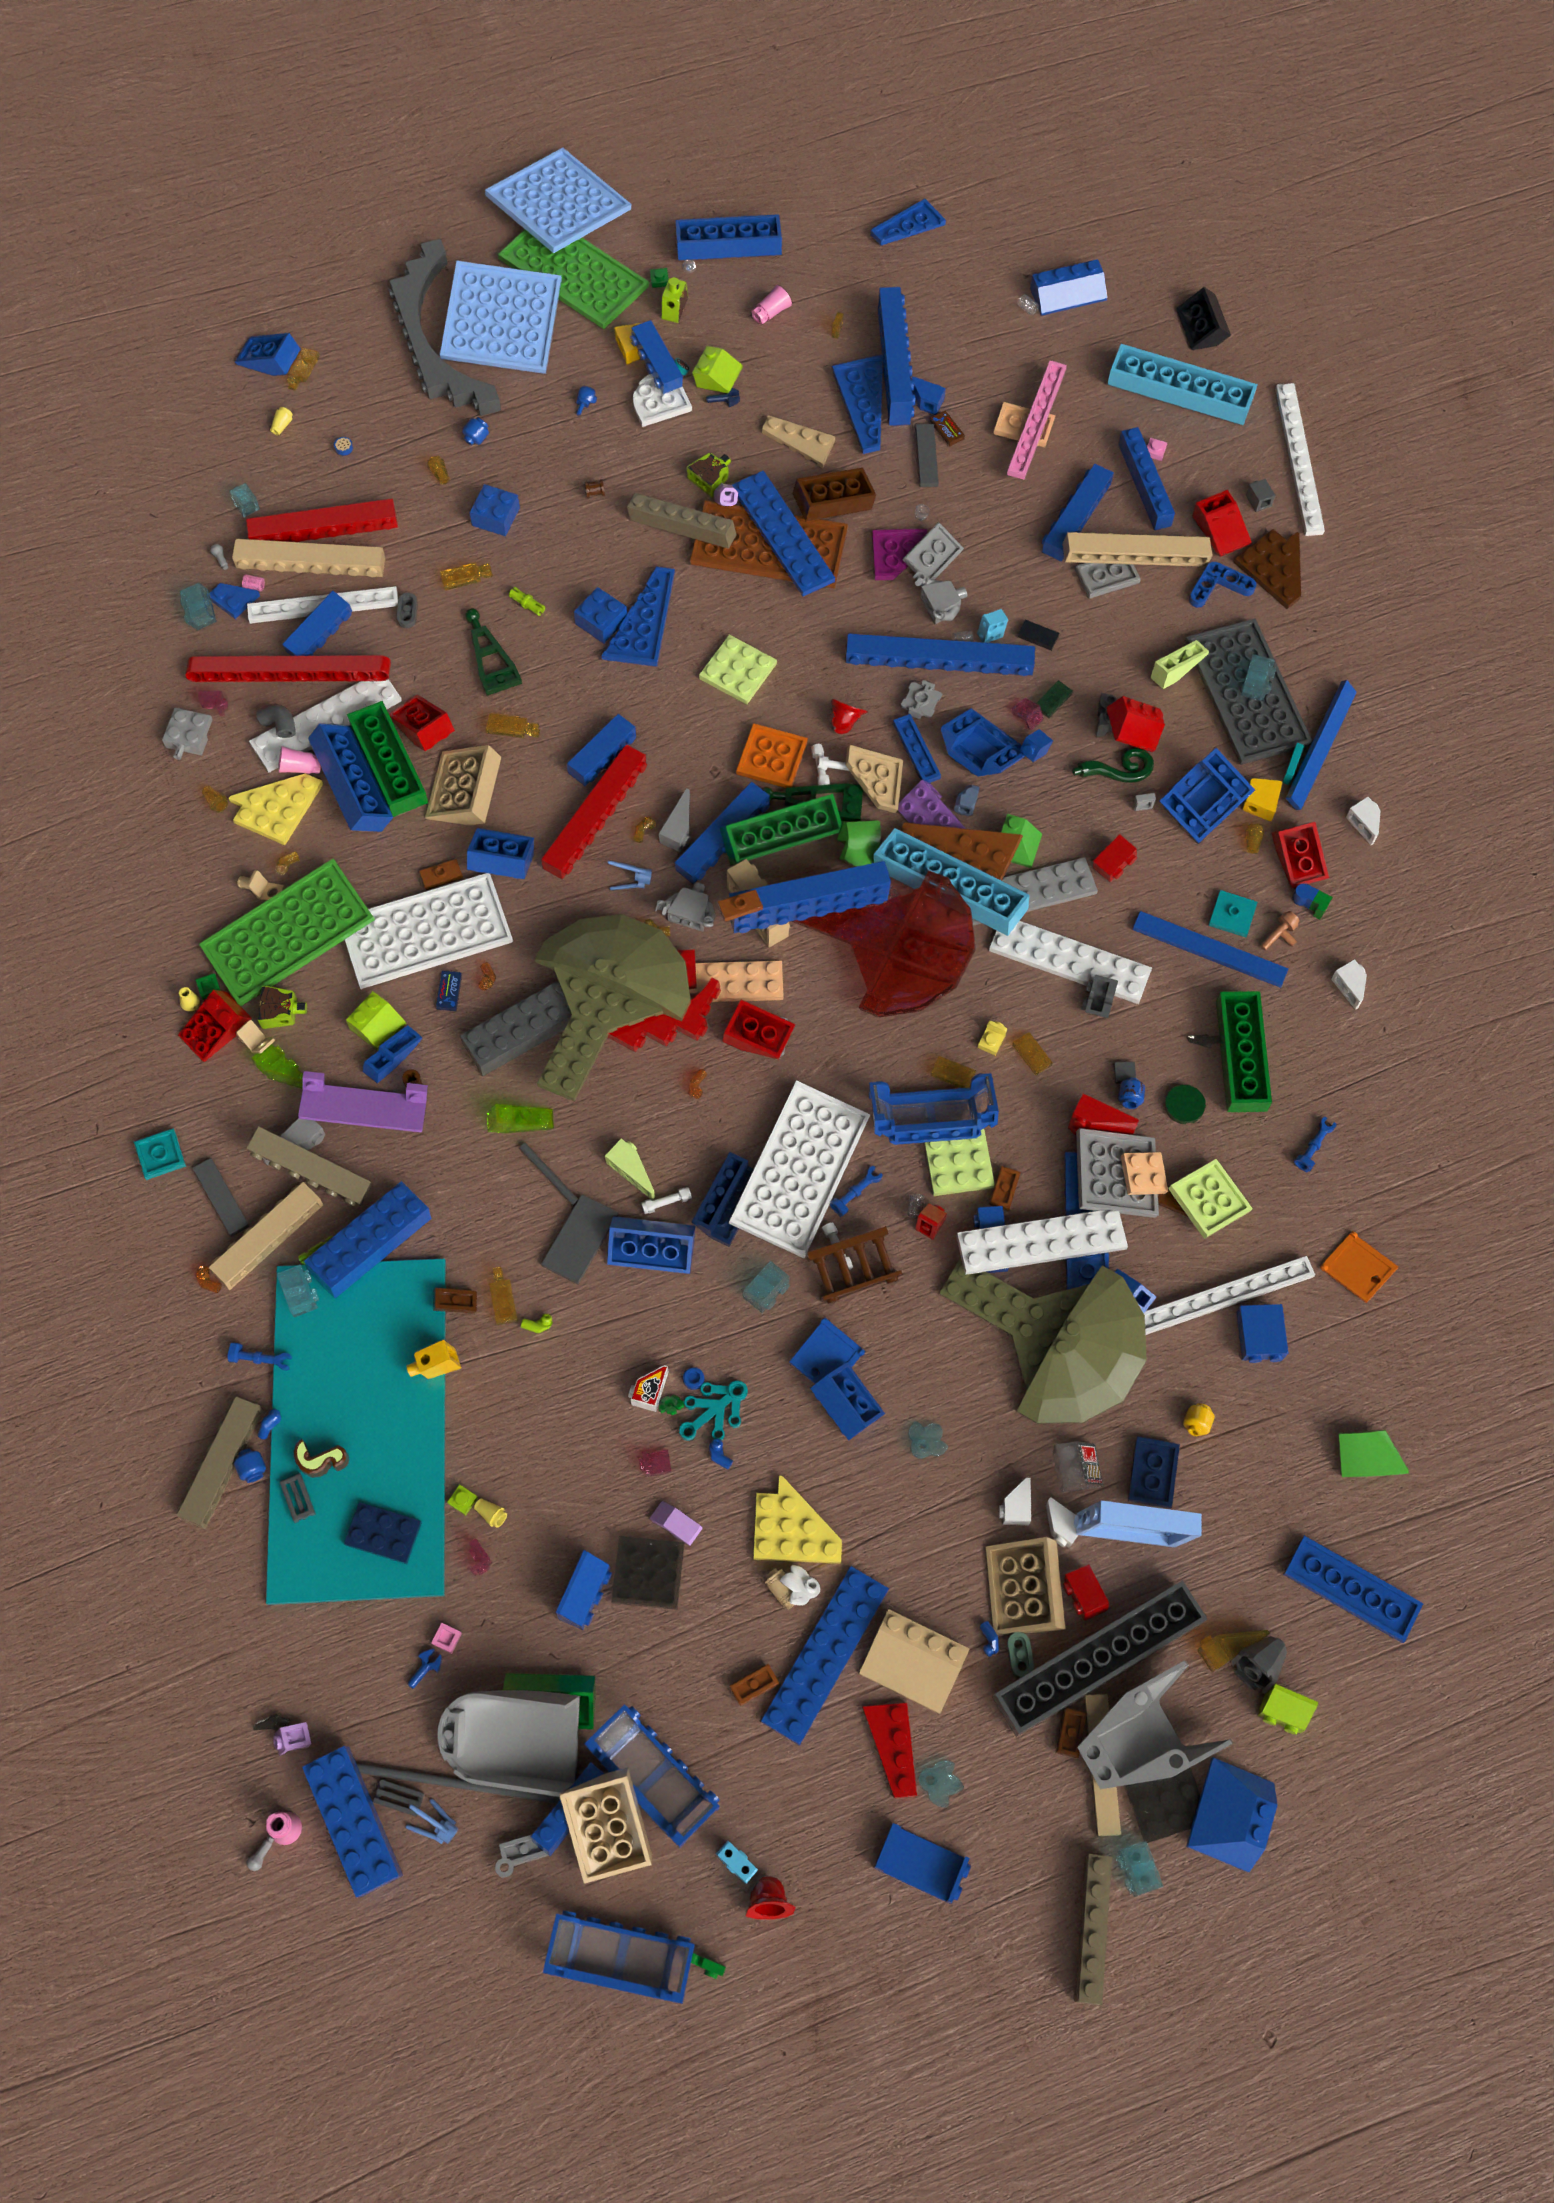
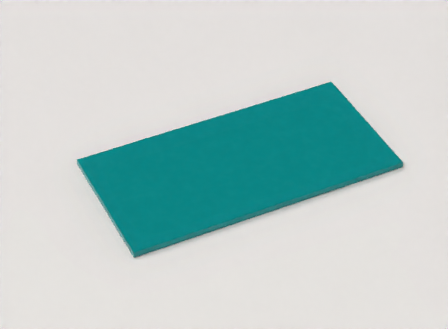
[266,1259,446,1605]

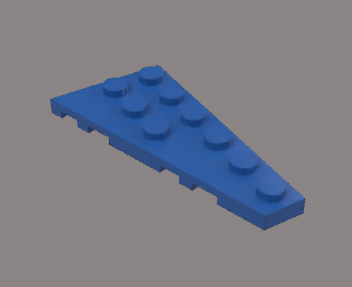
[832,354,883,454]
[602,567,675,667]

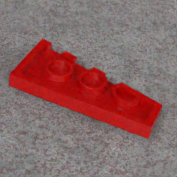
[862,1703,917,1799]

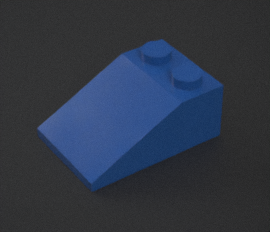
[235,333,301,376]

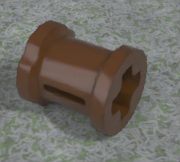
[584,479,605,498]
[402,1069,423,1088]

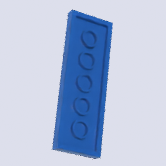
[1283,1536,1424,1643]

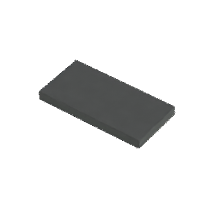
[541,1195,619,1284]

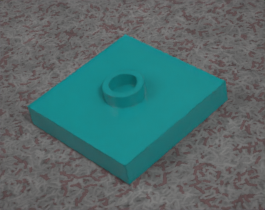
[1208,890,1258,938]
[134,1128,186,1180]

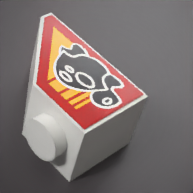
[628,1366,669,1412]

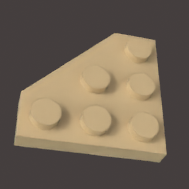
[845,745,903,813]

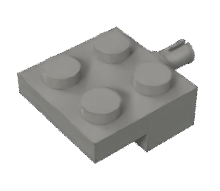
[162,708,213,760]

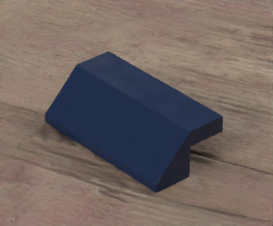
[692,1152,754,1247]

